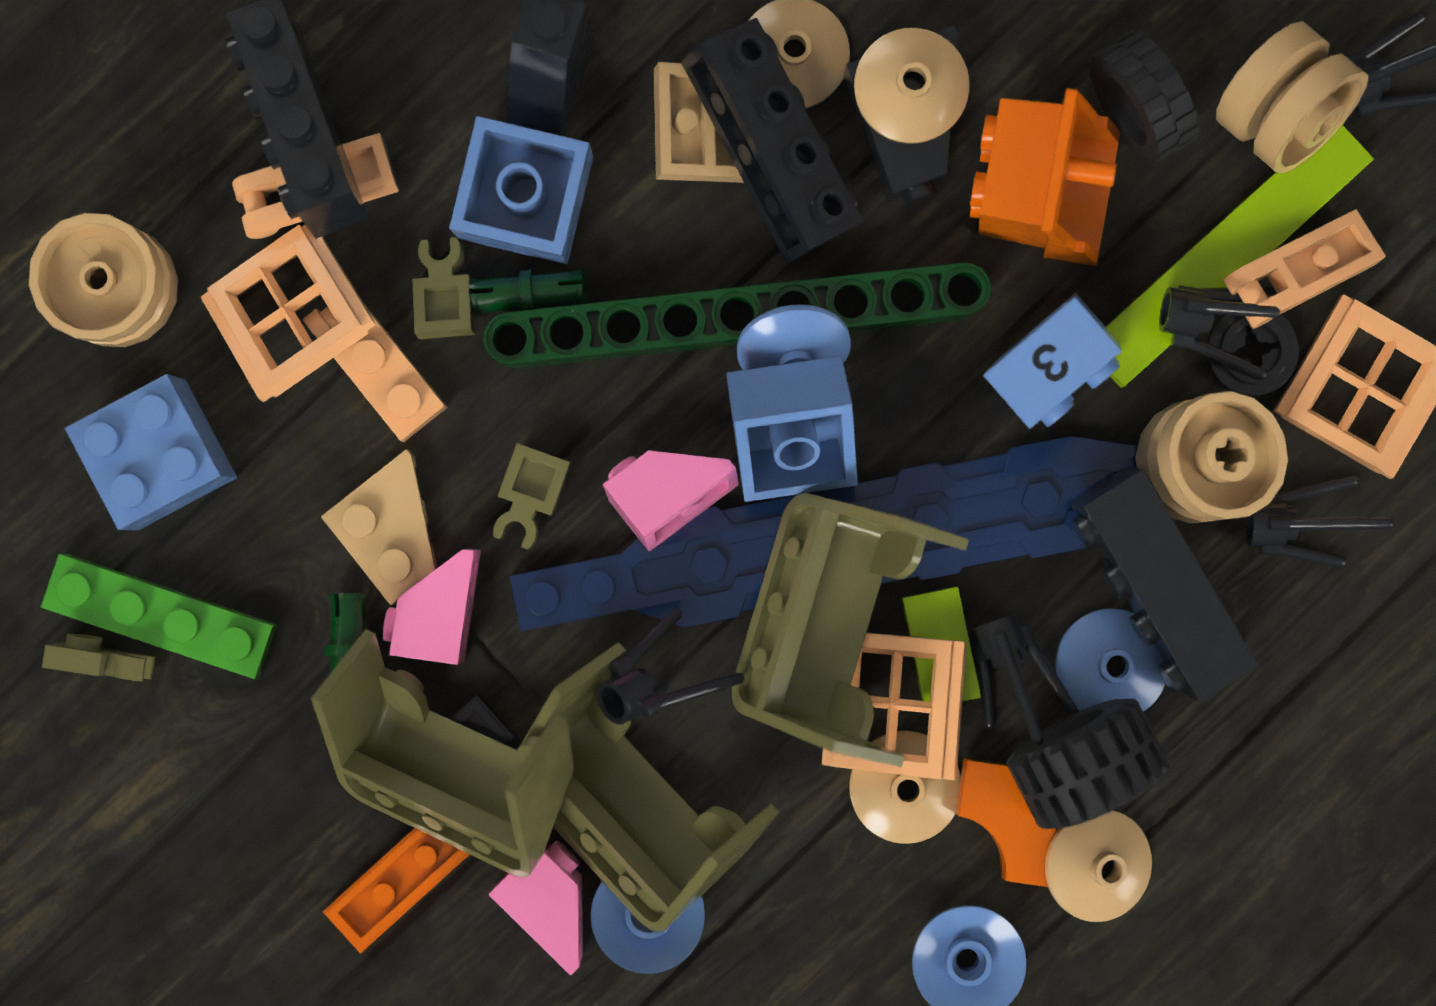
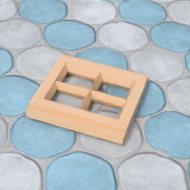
[201,224,376,402]
[1273,294,1436,479]
[822,632,967,780]

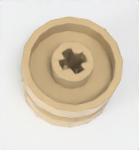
[1216,21,1368,174]
[29,213,178,347]
[1135,391,1288,524]

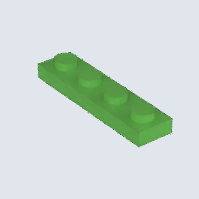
[41,554,278,679]

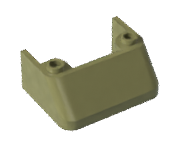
[732,493,969,767]
[311,629,574,877]
[520,642,779,932]

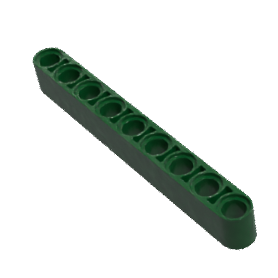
[483,263,991,369]

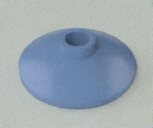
[737,305,851,370]
[1055,609,1166,712]
[591,881,705,974]
[912,905,1026,1006]

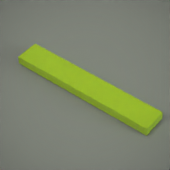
[1105,125,1374,388]

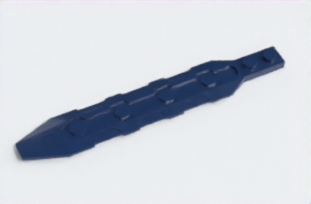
[510,436,1138,632]

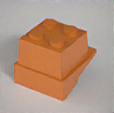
[970,89,1121,266]

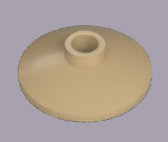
[749,0,850,109]
[854,28,970,144]
[849,730,961,844]
[1045,810,1152,922]

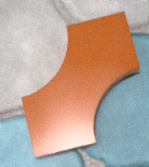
[955,758,1059,887]

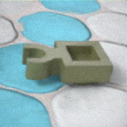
[412,237,475,339]
[493,443,572,550]
[42,634,155,682]

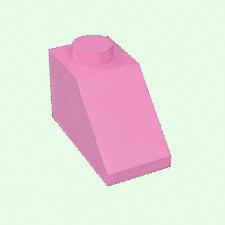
[603,451,739,552]
[383,549,481,665]
[489,840,583,975]

